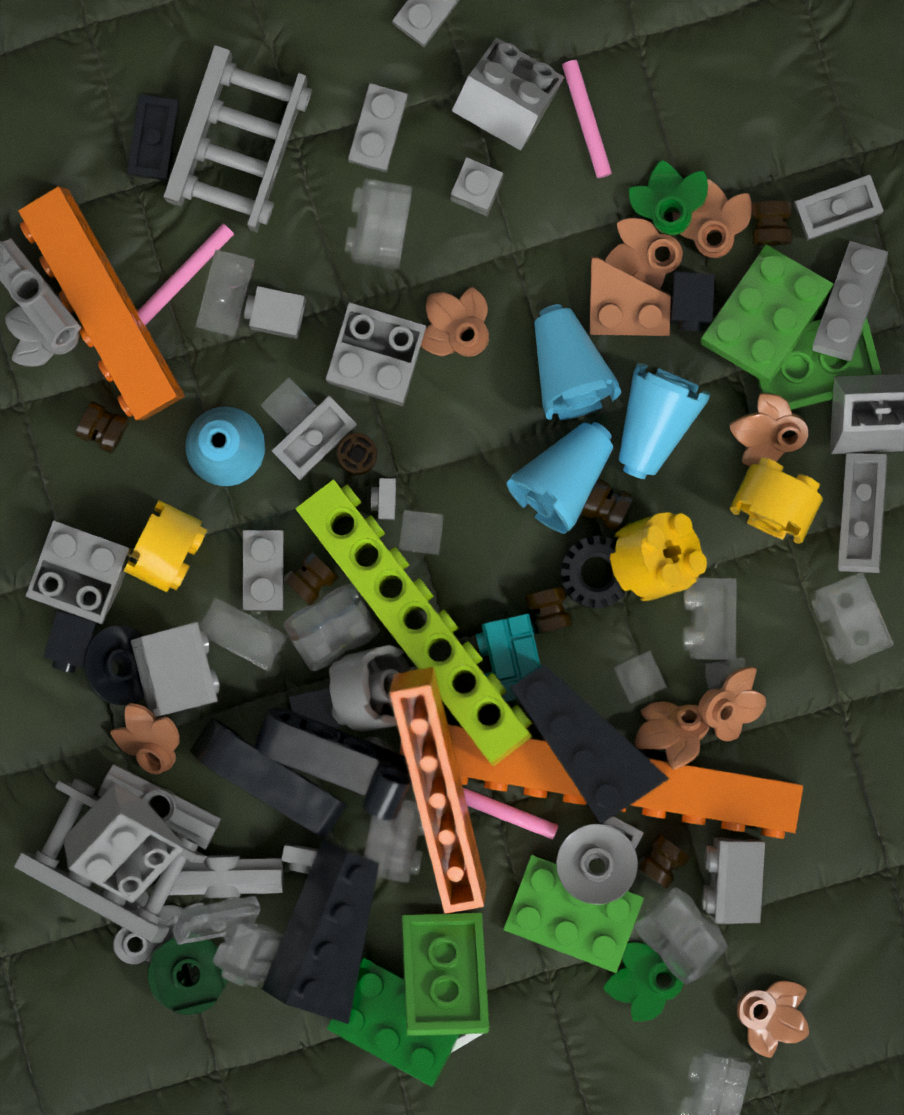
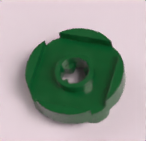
[147,932,229,1015]

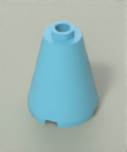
[534,304,622,420]
[618,363,711,479]
[186,407,265,486]
[507,422,613,534]

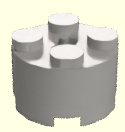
[329,645,418,732]

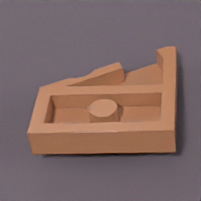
[589,256,671,336]

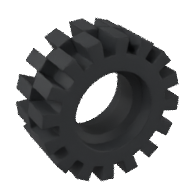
[560,536,627,608]

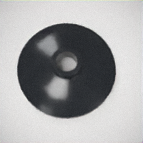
[83,625,145,706]

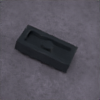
[127,94,180,181]

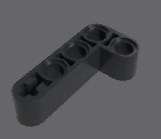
[254,707,412,821]
[190,717,348,839]

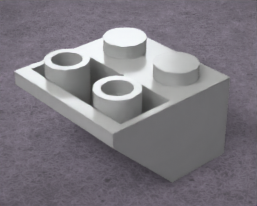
[452,38,565,151]
[326,302,426,406]
[829,374,904,454]
[25,521,134,624]
[131,622,219,717]
[63,784,184,903]
[702,836,765,924]

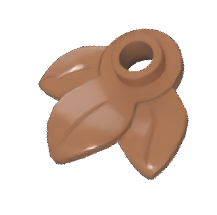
[673,179,752,258]
[604,218,683,289]
[421,287,489,357]
[729,393,809,466]
[698,666,766,741]
[635,701,710,770]
[110,703,180,774]
[737,980,809,1058]

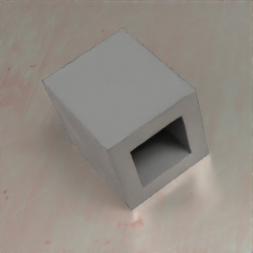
[451,157,503,216]
[244,286,306,339]

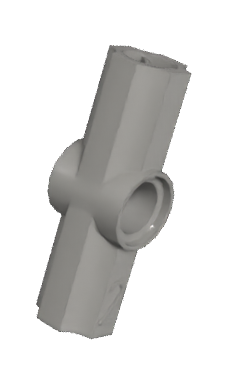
[0,238,81,349]
[98,764,221,849]
[160,855,284,898]

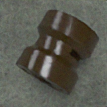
[752,201,792,246]
[75,401,129,454]
[337,433,378,475]
[581,478,634,531]
[283,550,339,606]
[525,587,572,635]
[637,833,691,889]

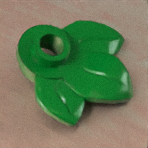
[629,160,708,235]
[604,942,684,1022]

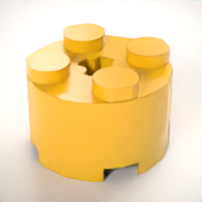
[729,457,823,544]
[124,500,207,593]
[610,512,707,601]

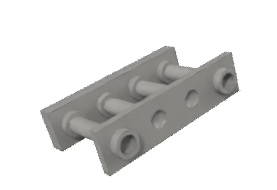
[164,45,312,232]
[14,778,207,943]

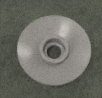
[557,824,638,905]

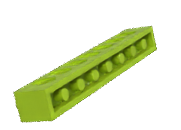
[295,479,532,767]

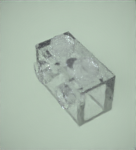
[811,572,894,664]
[683,578,737,660]

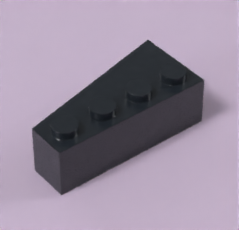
[510,664,669,824]
[262,839,379,1024]

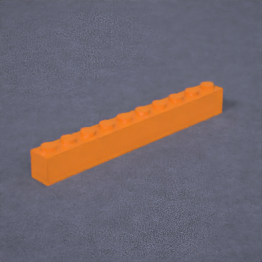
[399,724,803,839]

